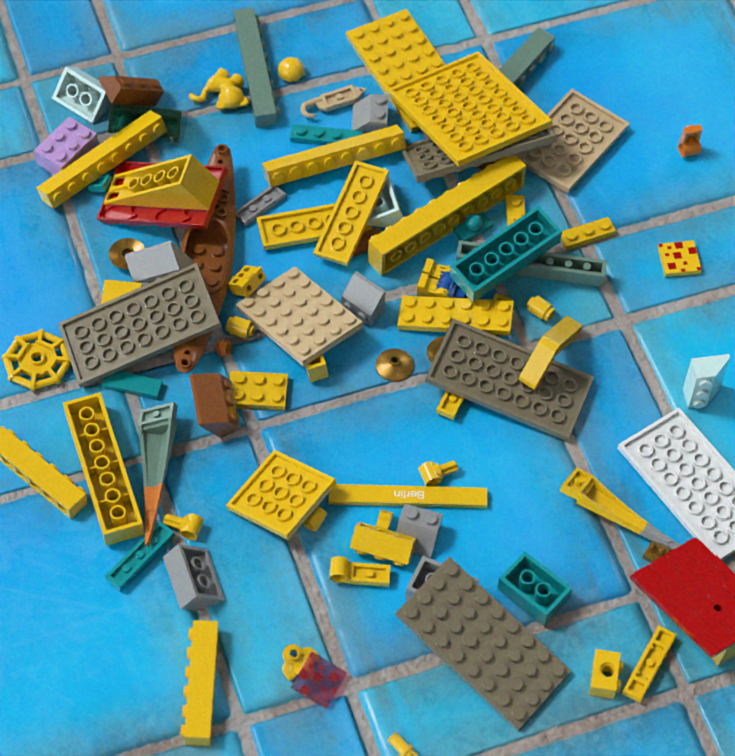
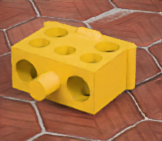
[227,265,266,298]

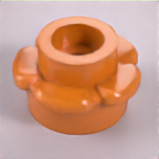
[215,339,231,358]

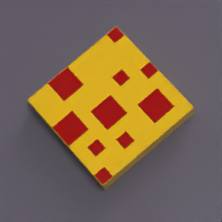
[657,240,702,277]

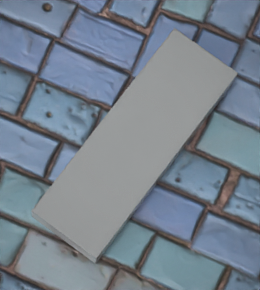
[236,186,286,227]

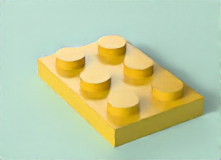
[230,371,288,411]

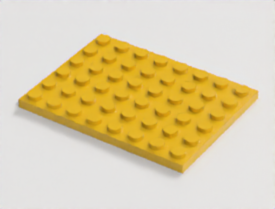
[387,51,553,167]

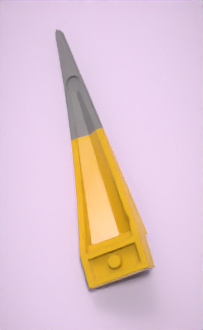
[560,467,681,550]

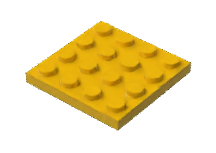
[226,450,337,540]

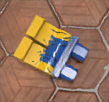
[417,258,466,298]

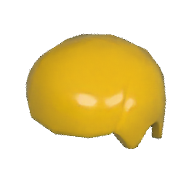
[278,57,305,82]

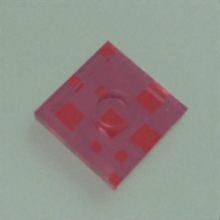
[290,651,347,709]

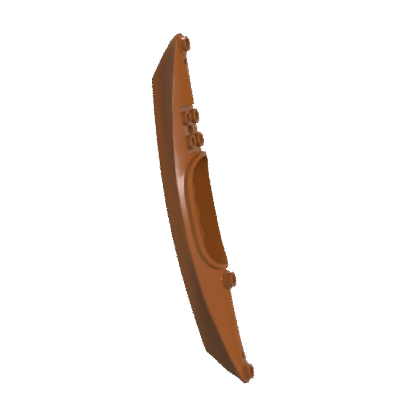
[174,144,236,373]

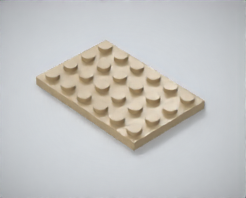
[516,89,630,193]
[236,266,364,367]

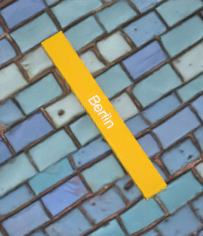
[328,484,487,508]

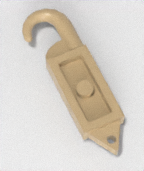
[300,85,366,118]

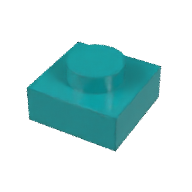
[87,175,112,192]

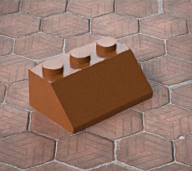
[98,76,165,107]
[190,373,240,438]

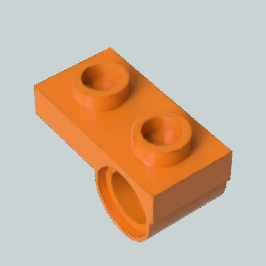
[677,124,703,158]

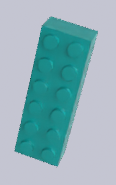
[449,205,562,302]

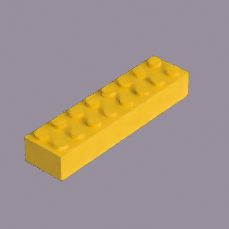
[63,392,145,546]

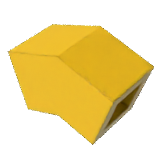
[376,509,394,530]

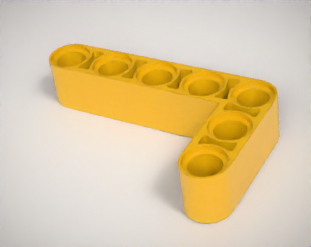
[518,315,583,390]

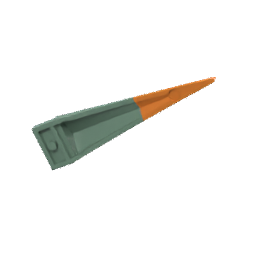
[138,402,178,547]

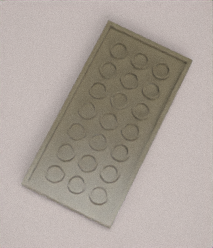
[400,127,556,183]
[58,263,222,388]
[424,319,594,442]
[394,556,571,730]

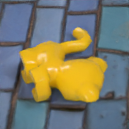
[189,68,248,110]

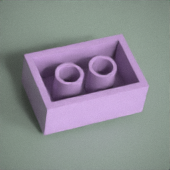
[34,116,98,175]

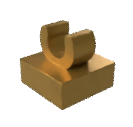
[642,541,670,563]

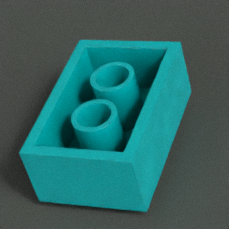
[497,551,572,626]

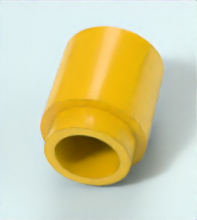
[527,295,556,322]
[226,316,255,339]

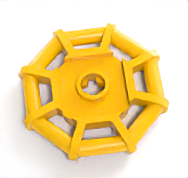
[1,329,72,391]

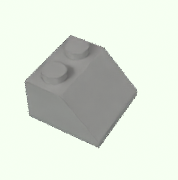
[351,94,389,134]
[342,271,386,327]
[396,504,443,559]

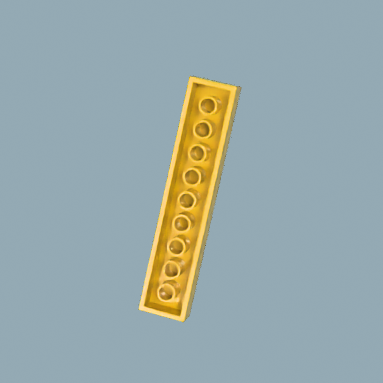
[368,155,526,276]

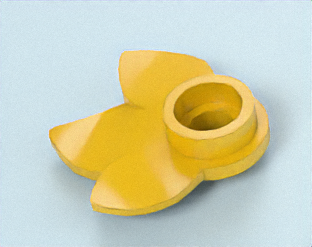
[282,644,321,681]

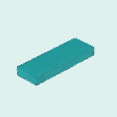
[102,371,163,400]

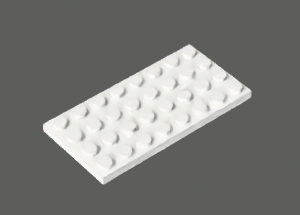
[617,408,735,560]

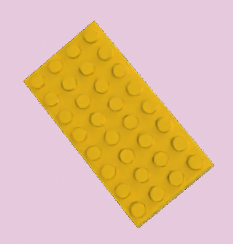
[346,9,446,133]

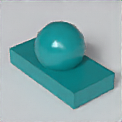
[453,211,493,241]

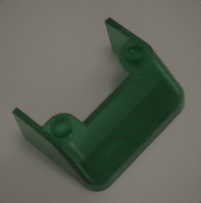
[108,104,188,143]

